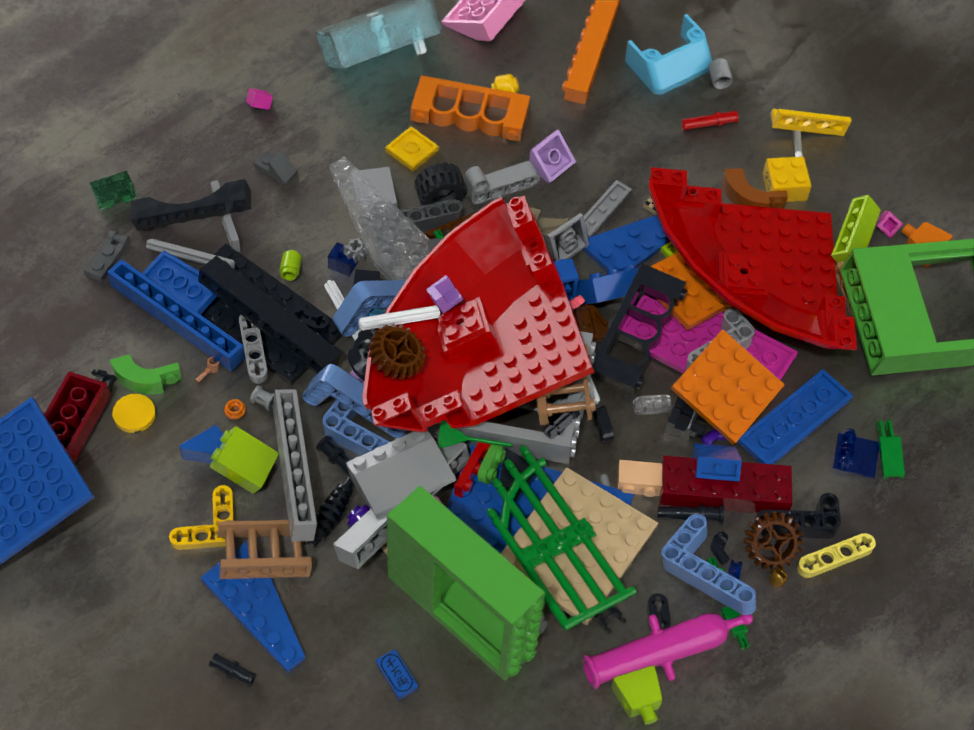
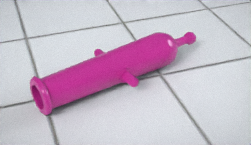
[582,613,753,690]

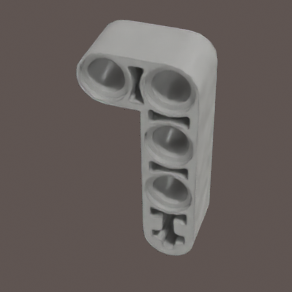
[465,161,541,204]
[685,308,755,371]

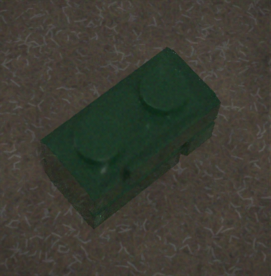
[89,170,136,209]

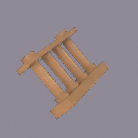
[537,337,596,426]
[217,520,312,579]

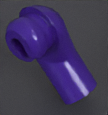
[701,430,728,445]

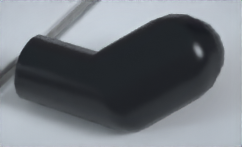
[710,531,730,565]

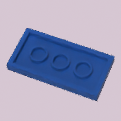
[142,250,217,315]

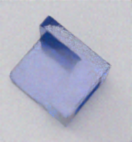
[327,242,358,277]

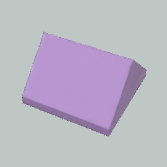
[529,129,576,183]

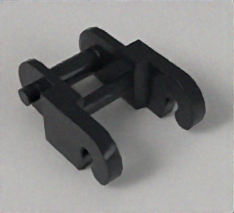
[91,369,117,392]
[594,606,626,634]

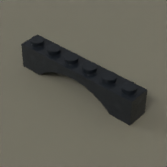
[131,179,252,230]

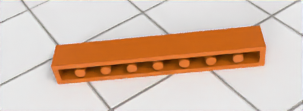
[562,0,621,105]

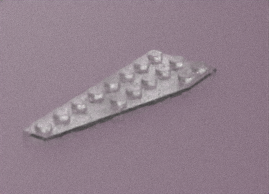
[329,156,429,280]

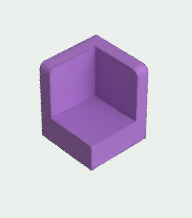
[426,275,463,314]

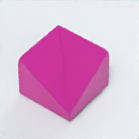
[246,88,273,110]
[875,211,903,238]

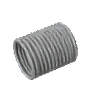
[708,58,733,89]

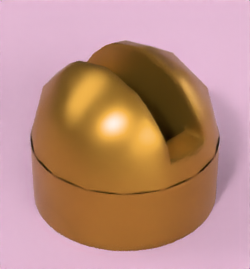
[769,568,788,587]

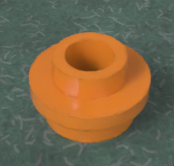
[224,399,246,420]

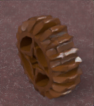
[368,323,426,381]
[743,511,804,571]

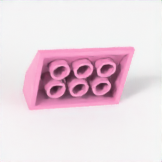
[442,0,525,41]

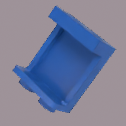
[692,443,742,481]

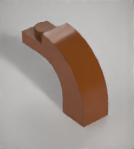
[722,168,788,208]

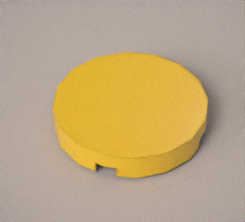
[112,394,156,433]

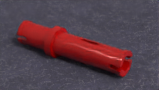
[681,110,739,131]

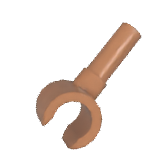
[195,356,220,383]

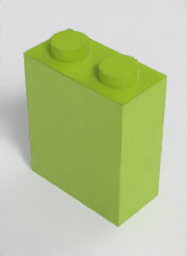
[210,426,279,494]

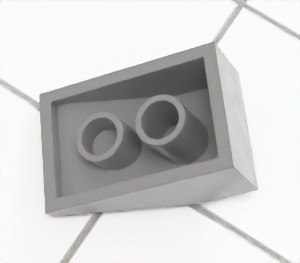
[544,213,589,261]

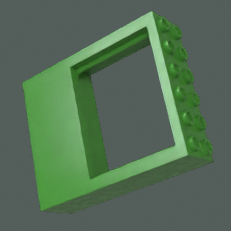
[840,239,974,376]
[387,485,545,681]

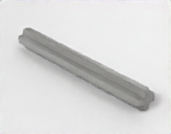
[146,238,235,269]

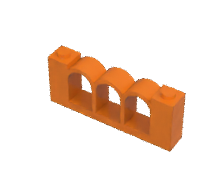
[411,75,530,142]

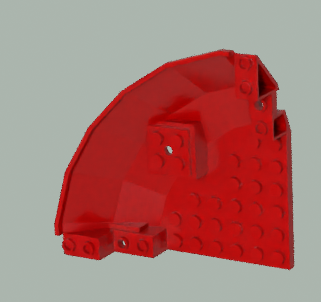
[648,167,857,350]
[362,195,594,432]

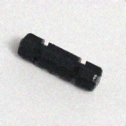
[544,410,580,439]

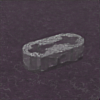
[633,395,673,415]

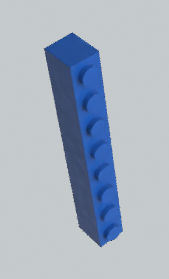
[107,259,245,372]

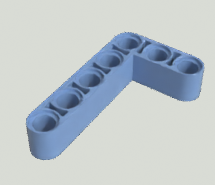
[332,280,406,337]
[302,364,408,439]
[323,399,390,456]
[661,514,756,615]

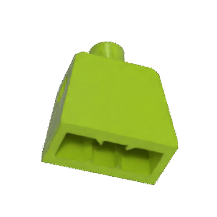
[611,665,662,725]

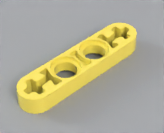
[797,533,876,578]

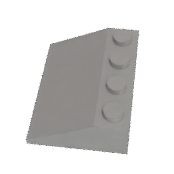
[346,431,456,518]

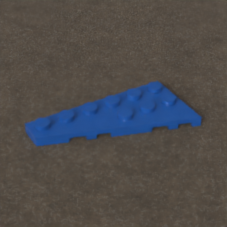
[583,215,670,272]
[200,541,305,674]

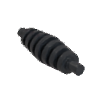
[307,476,353,547]

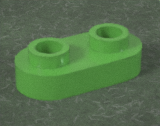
[478,444,506,484]

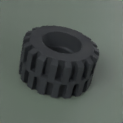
[414,162,467,206]

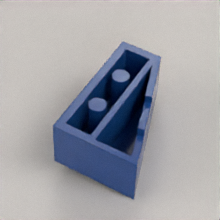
[576,265,642,304]

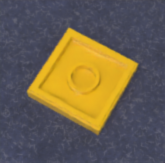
[385,126,439,171]

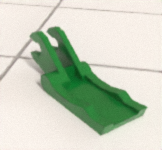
[876,419,905,479]

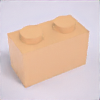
[617,460,662,497]

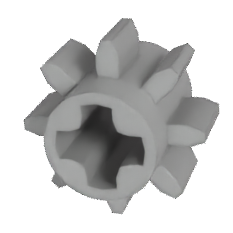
[344,237,370,263]

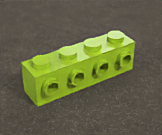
[831,195,881,263]

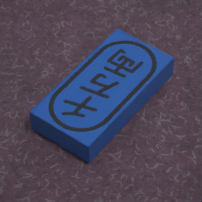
[375,649,418,700]

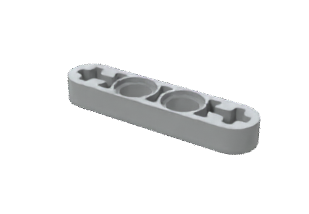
[239,315,268,384]

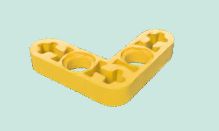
[169,485,234,550]

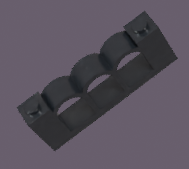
[591,263,688,394]

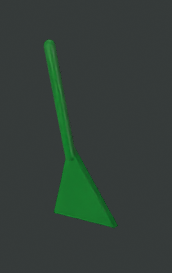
[437,420,512,449]

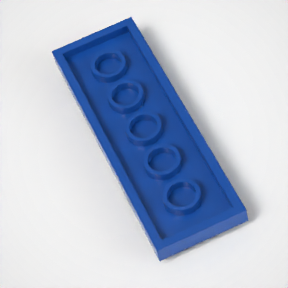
[737,369,854,464]

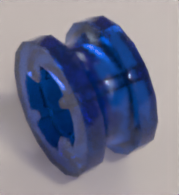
[728,559,742,580]

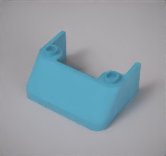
[625,14,712,94]

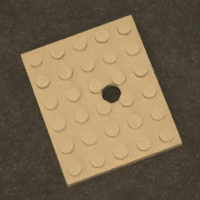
[501,467,658,625]

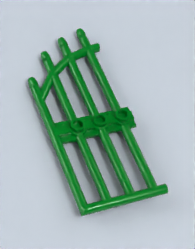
[487,445,637,631]

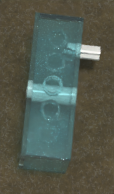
[315,0,443,69]

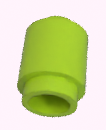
[279,250,302,281]

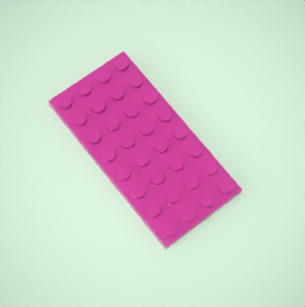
[621,293,798,381]

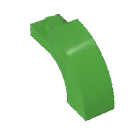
[110,354,182,395]

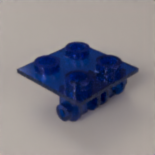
[833,429,879,479]

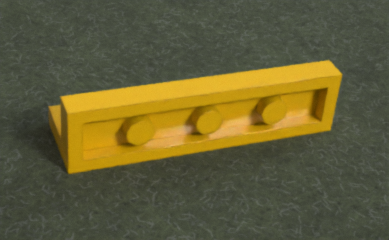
[771,109,852,136]

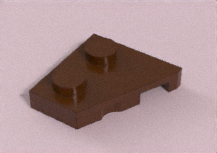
[573,304,617,342]

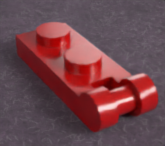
[454,442,490,498]

